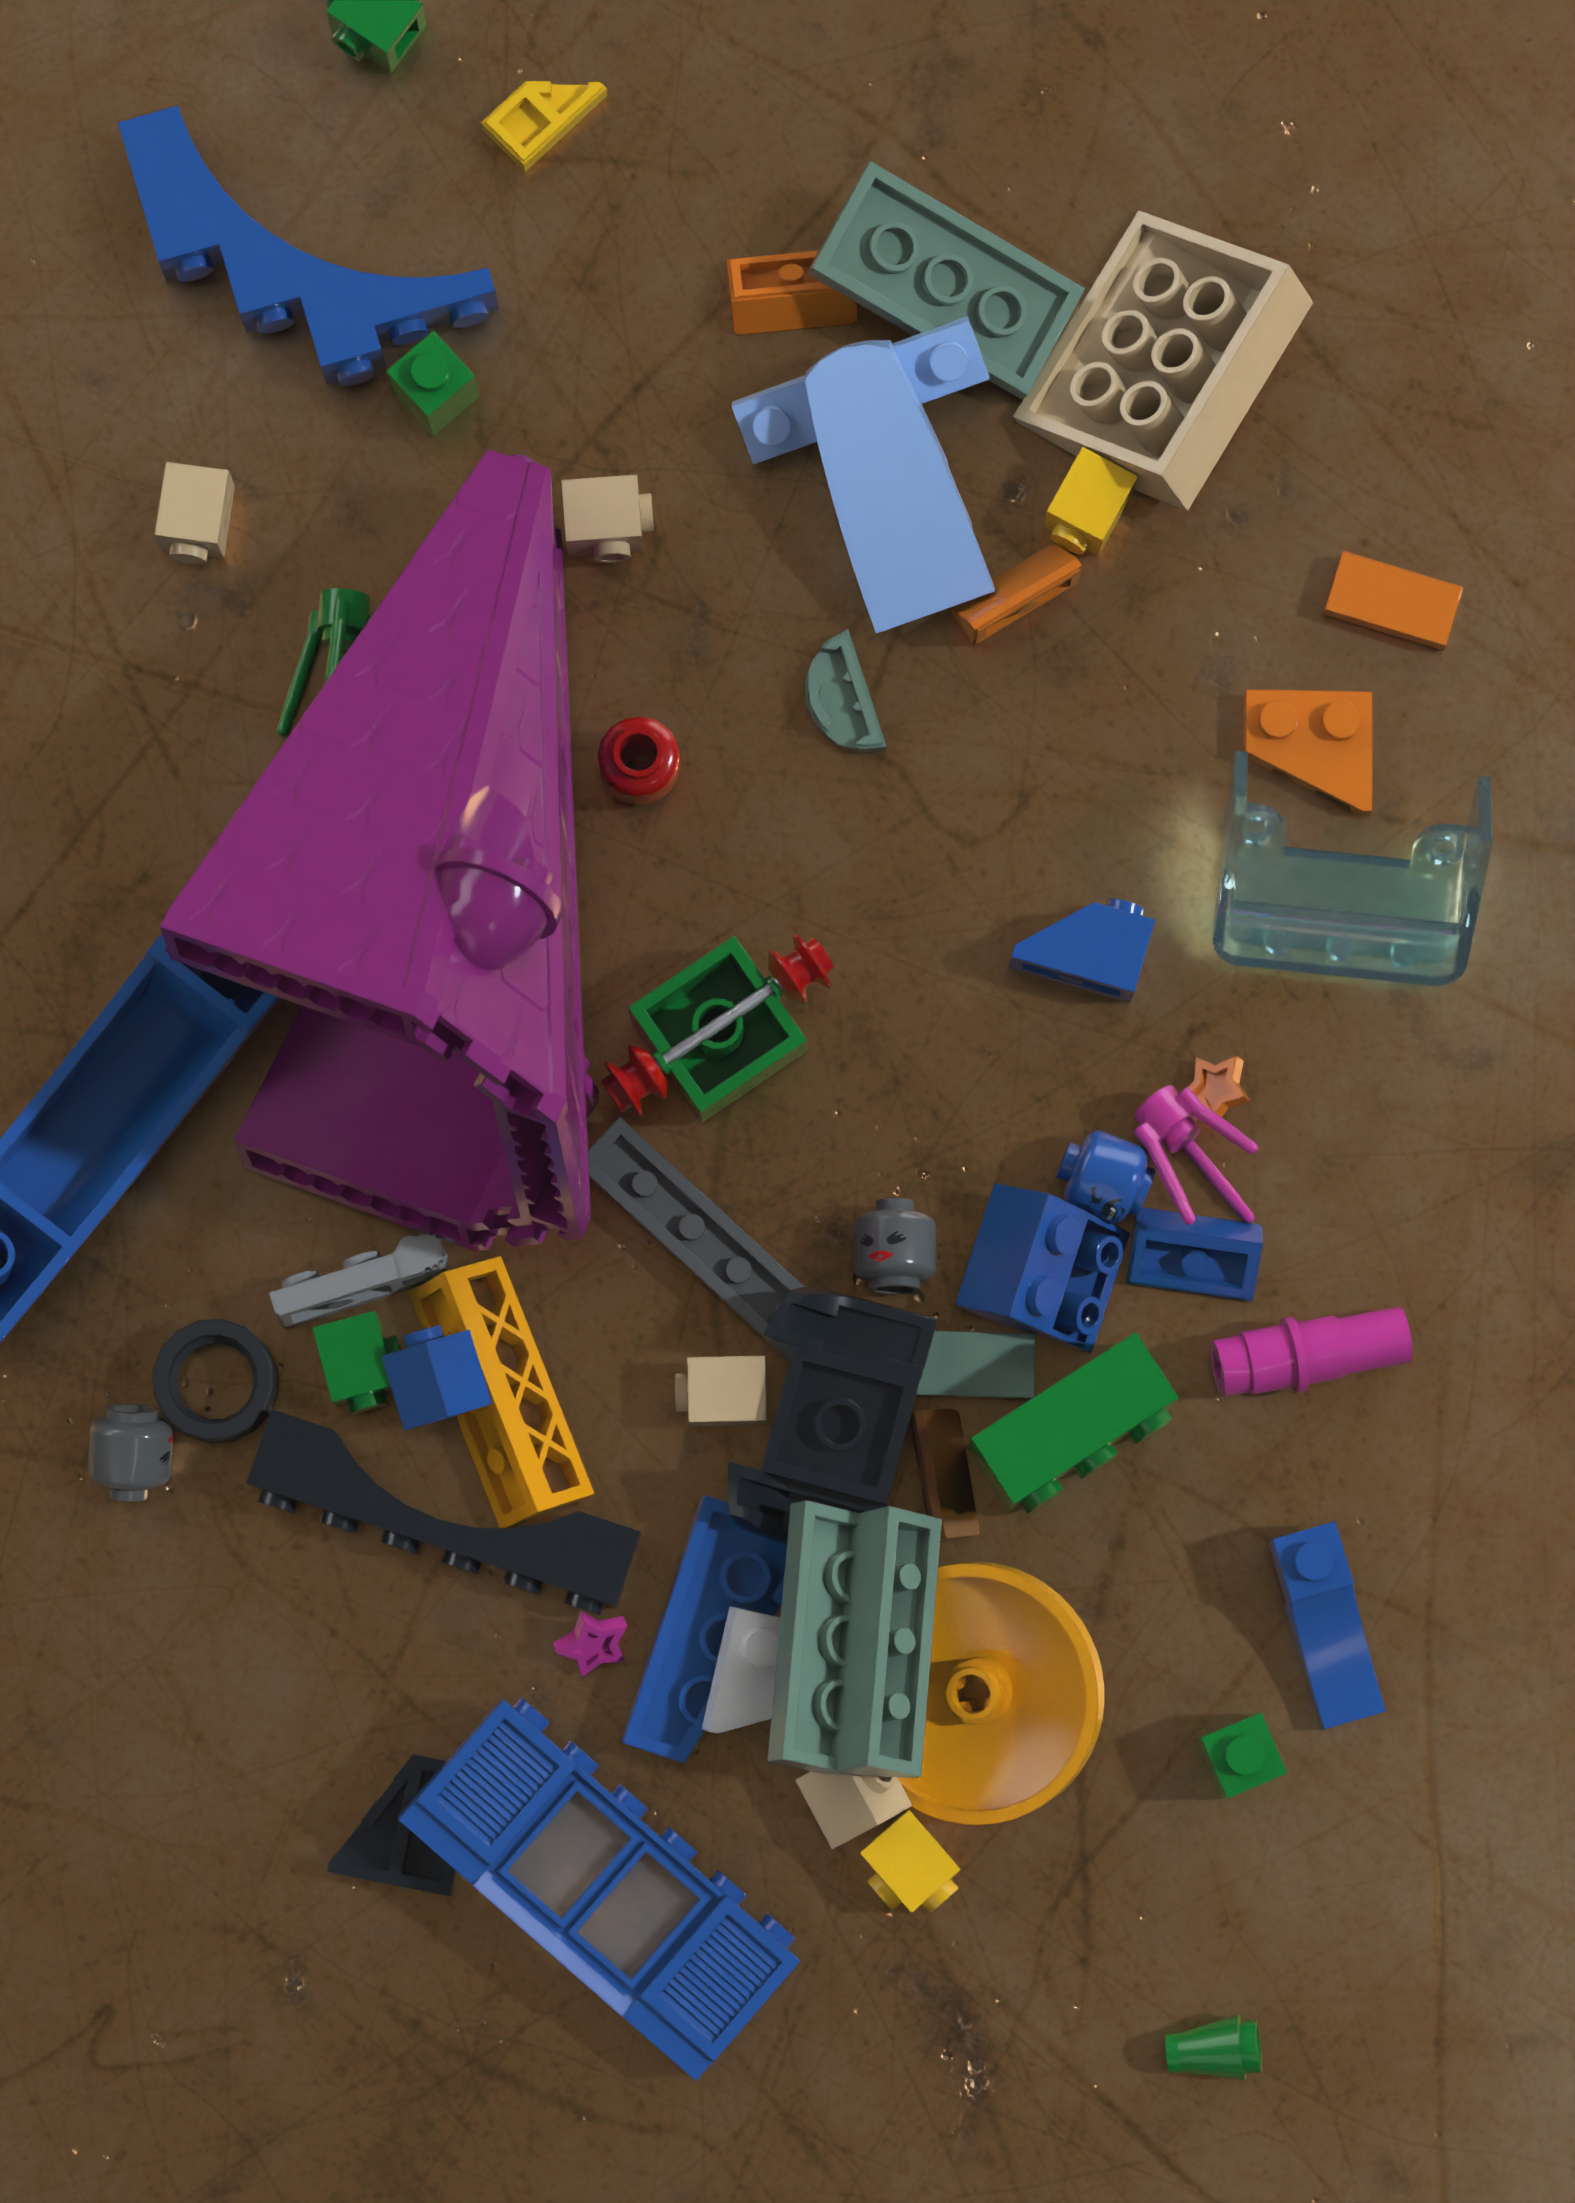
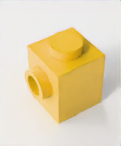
[859,1810,961,1914]

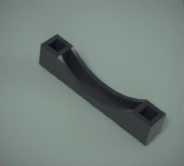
[246,1409,642,1615]

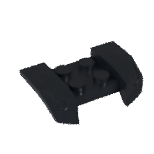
[728,1287,938,1545]

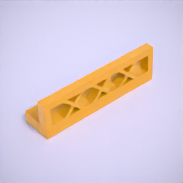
[408,1256,594,1529]

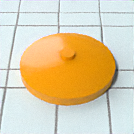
[898,1561,1104,1825]

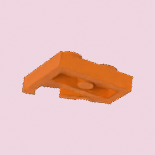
[1244,689,1372,816]

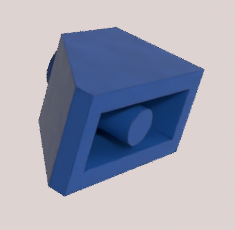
[1009,898,1155,1002]

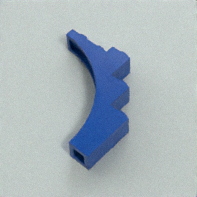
[118,105,498,386]

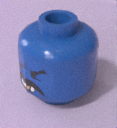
[1056,1130,1156,1223]

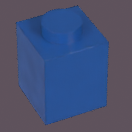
[382,1325,492,1431]

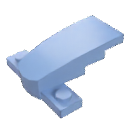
[731,316,995,634]

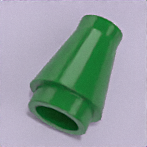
[1165,2014,1262,2081]

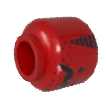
[597,716,681,805]

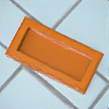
[1323,551,1464,651]

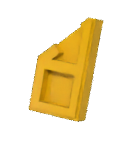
[481,81,607,172]

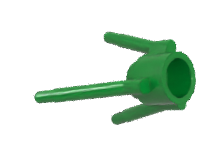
[277,588,372,736]

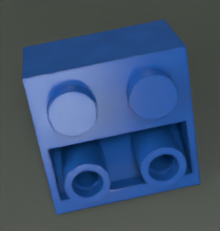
[955,1183,1130,1353]

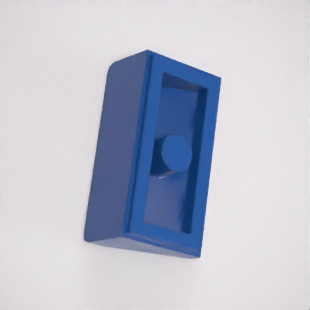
[1126,1207,1263,1301]

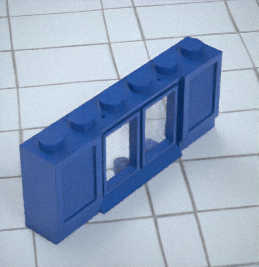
[398,1697,800,2081]

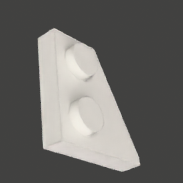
[702,1606,781,1734]

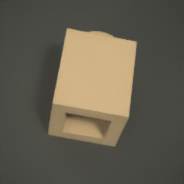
[155,462,235,564]
[675,1356,767,1427]

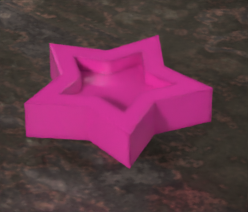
[553,1611,627,1677]

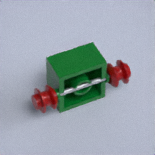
[600,933,835,1123]

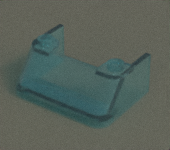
[1213,751,1493,986]

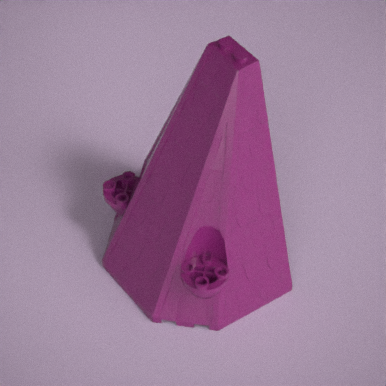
[160,449,599,1251]

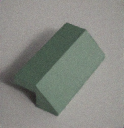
[768,1500,942,1778]

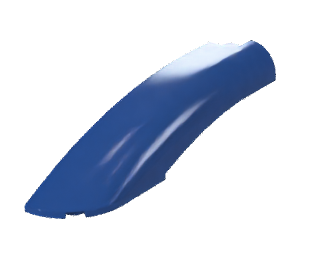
[0,934,280,1344]

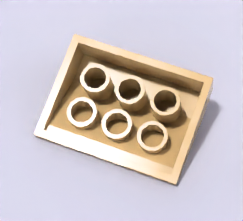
[1013,210,1313,511]

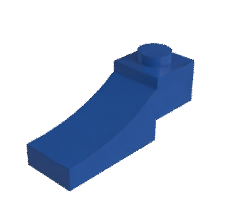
[1268,1521,1386,1730]

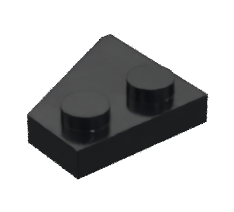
[327,1754,457,1896]

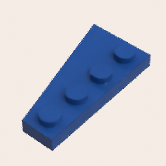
[620,1495,787,1763]

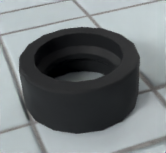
[153,1319,278,1444]

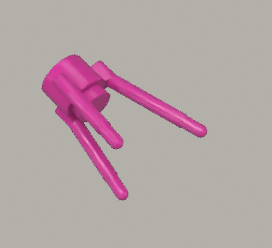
[1134,1085,1258,1225]

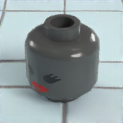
[853,1198,937,1295]
[88,1404,173,1502]

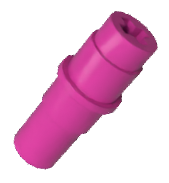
[1210,1307,1413,1397]

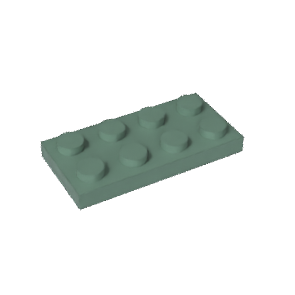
[807,161,1085,400]

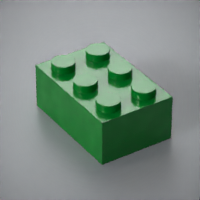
[966,1332,1179,1514]

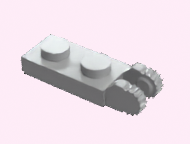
[269,1232,449,1329]

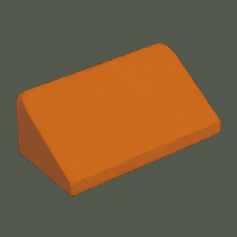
[727,250,858,335]
[950,544,1082,645]

